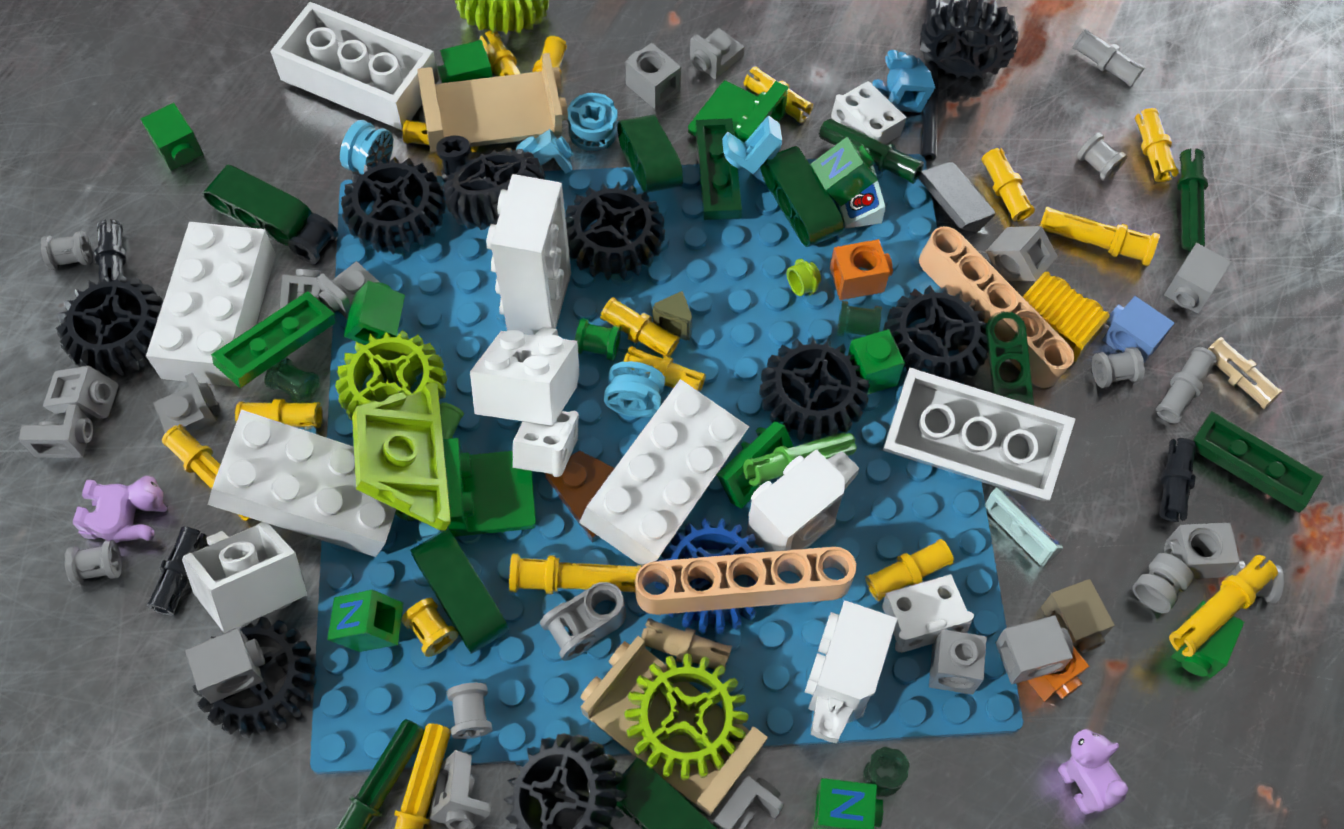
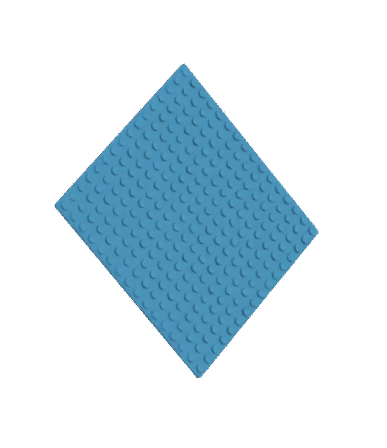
[310,154,1023,774]

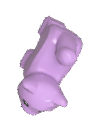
[73,476,168,543]
[1058,729,1128,814]

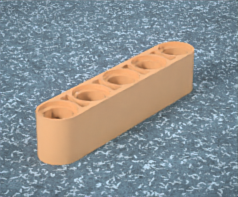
[919,227,1074,388]
[635,547,856,615]

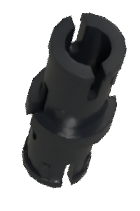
[94,219,127,284]
[1159,438,1197,522]
[147,527,207,616]

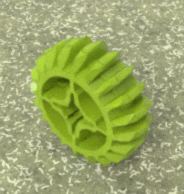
[455,0,549,34]
[335,329,447,420]
[625,654,748,780]

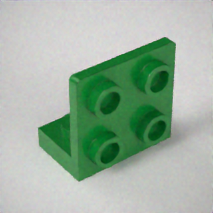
[688,81,788,143]
[443,438,536,537]

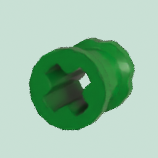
[575,318,621,361]

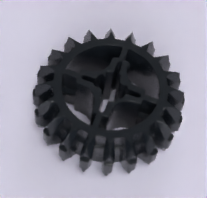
[920,0,1019,80]
[443,148,546,230]
[341,156,446,255]
[565,181,665,281]
[56,273,163,377]
[883,285,988,383]
[759,335,870,441]
[192,616,317,738]
[504,733,628,829]

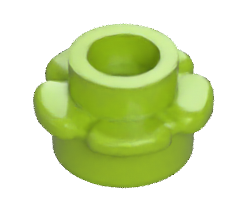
[787,259,821,296]

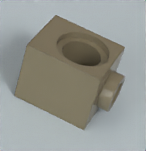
[1041,579,1115,653]

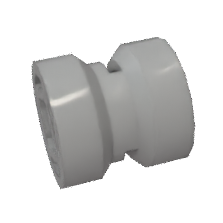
[1132,553,1194,613]

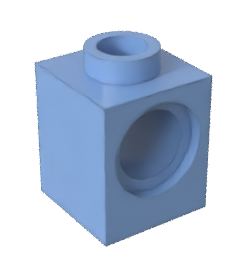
[1102,296,1175,364]

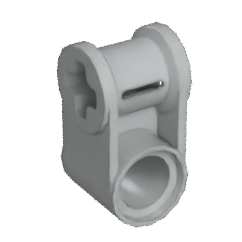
[540,582,626,661]

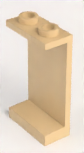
[417,53,568,152]
[580,636,768,817]

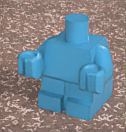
[872,50,935,113]

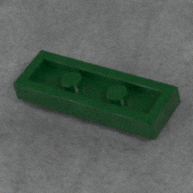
[695,118,742,220]
[1192,411,1324,513]

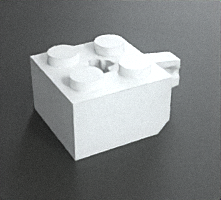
[470,327,579,426]
[747,449,859,552]
[182,522,307,634]
[805,600,897,744]

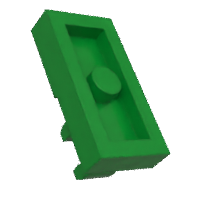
[716,421,794,509]

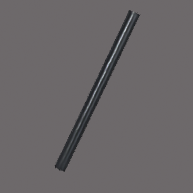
[922,0,941,162]

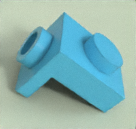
[722,116,782,174]
[516,129,573,174]

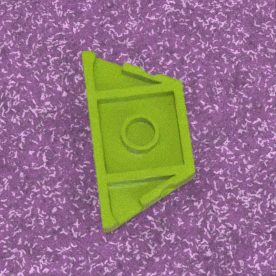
[352,383,451,531]

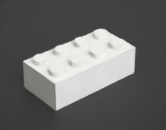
[270,2,439,131]
[486,174,571,335]
[146,222,276,387]
[883,368,1075,501]
[579,379,749,566]
[208,410,396,557]

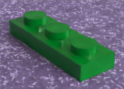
[211,291,335,388]

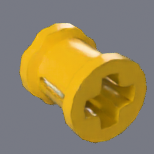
[401,597,458,657]

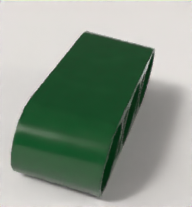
[617,114,683,193]
[760,146,844,247]
[202,165,312,246]
[986,311,1034,406]
[410,528,510,654]
[616,757,717,829]

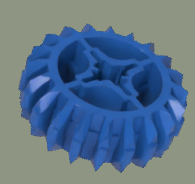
[654,518,766,635]

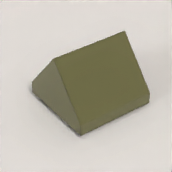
[653,291,692,341]

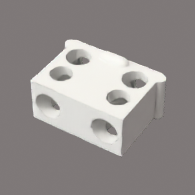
[831,81,907,145]
[513,411,579,477]
[882,574,974,653]

